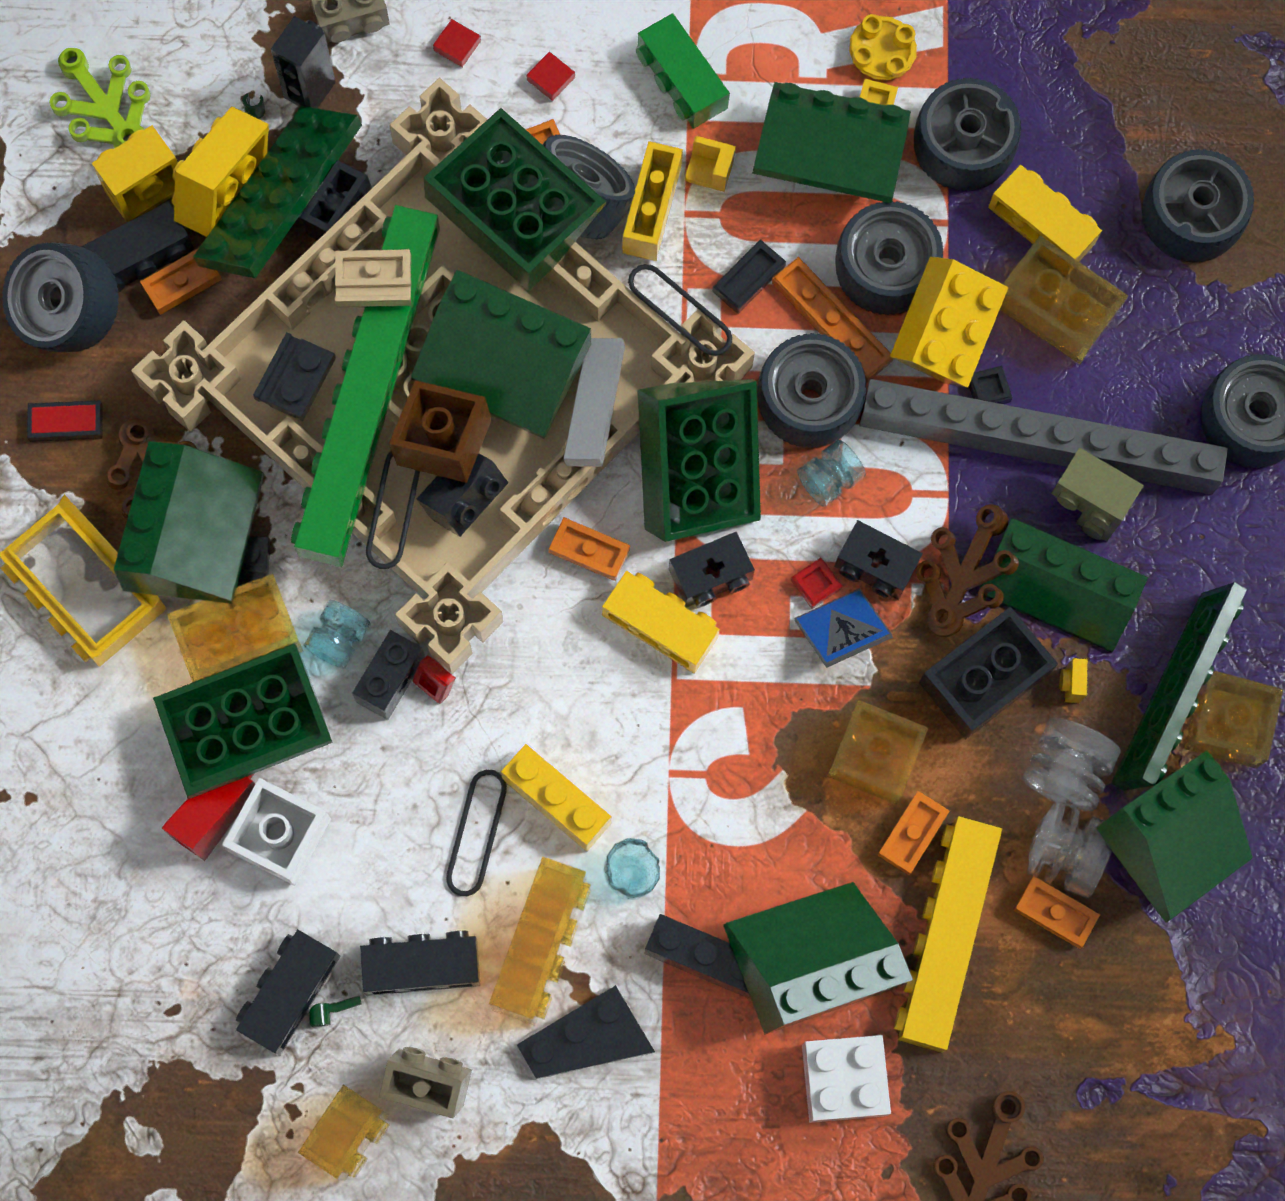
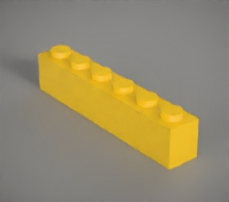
[894,816,1002,1053]

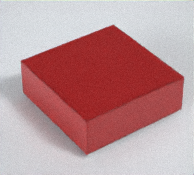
[433,19,481,68]
[526,51,575,101]
[791,557,842,609]
[412,655,456,704]

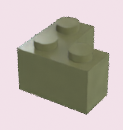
[1051,448,1144,541]

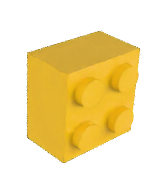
[92,125,178,222]

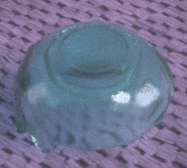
[603,838,660,900]

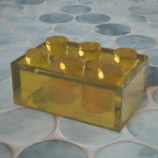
[1000,236,1128,365]
[167,574,304,682]

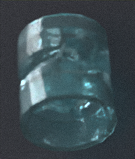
[797,440,866,507]
[303,600,371,669]

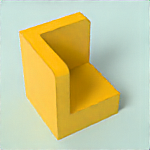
[685,136,736,192]

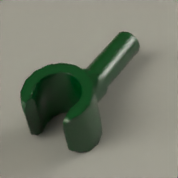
[243,93,265,119]
[309,996,362,1027]

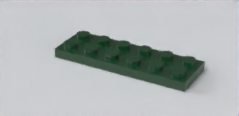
[193,106,362,278]
[1111,582,1247,791]

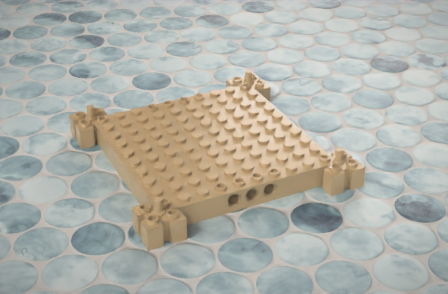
[131,77,755,674]

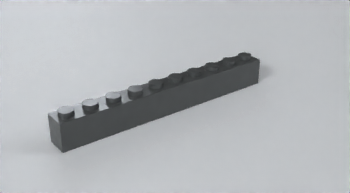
[859,379,1228,495]

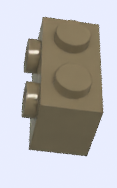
[310,0,390,43]
[379,1047,472,1118]

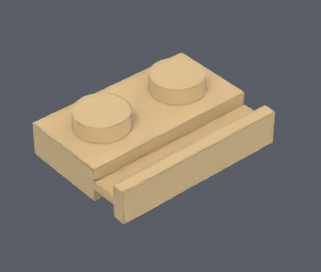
[335,250,411,307]

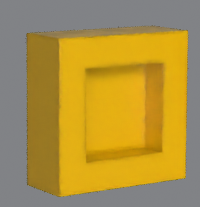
[860,79,898,105]
[1059,658,1088,703]

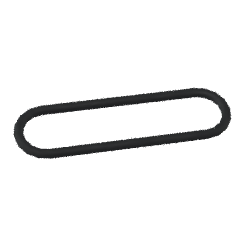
[628,264,733,356]
[366,451,420,569]
[446,769,507,896]

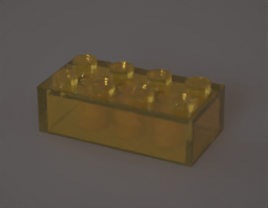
[489,856,591,1026]

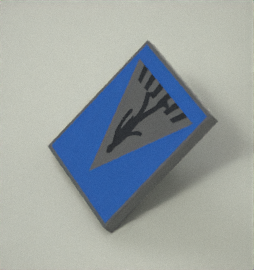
[794,588,893,668]

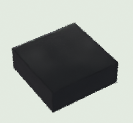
[969,366,1012,404]

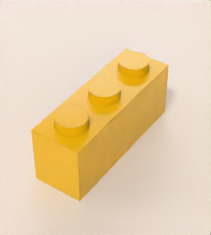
[622,141,683,261]
[988,164,1102,273]
[602,571,720,674]
[501,744,612,852]

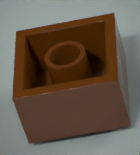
[389,380,492,483]

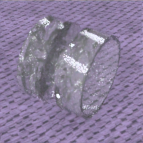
[1022,718,1121,811]
[1026,800,1112,899]

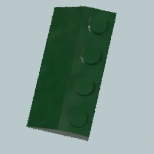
[977,518,1148,653]

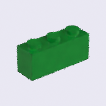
[636,13,730,129]

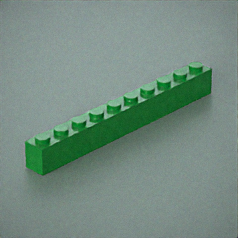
[291,205,440,567]

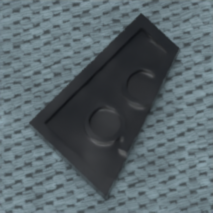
[517,985,655,1079]

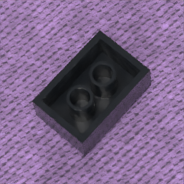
[919,607,1058,740]

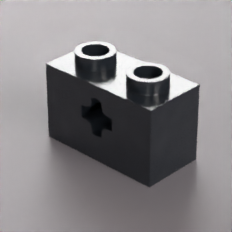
[300,160,372,240]
[416,453,508,537]
[834,520,923,600]
[668,531,755,608]
[352,630,425,720]

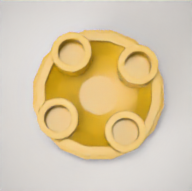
[849,14,917,81]

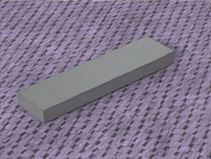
[564,338,625,467]

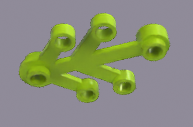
[49,47,151,148]

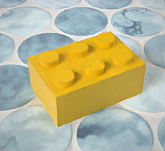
[172,106,269,237]
[890,256,1009,388]

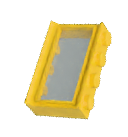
[0,494,167,667]

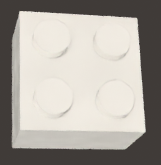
[222,778,331,886]
[802,1035,891,1123]

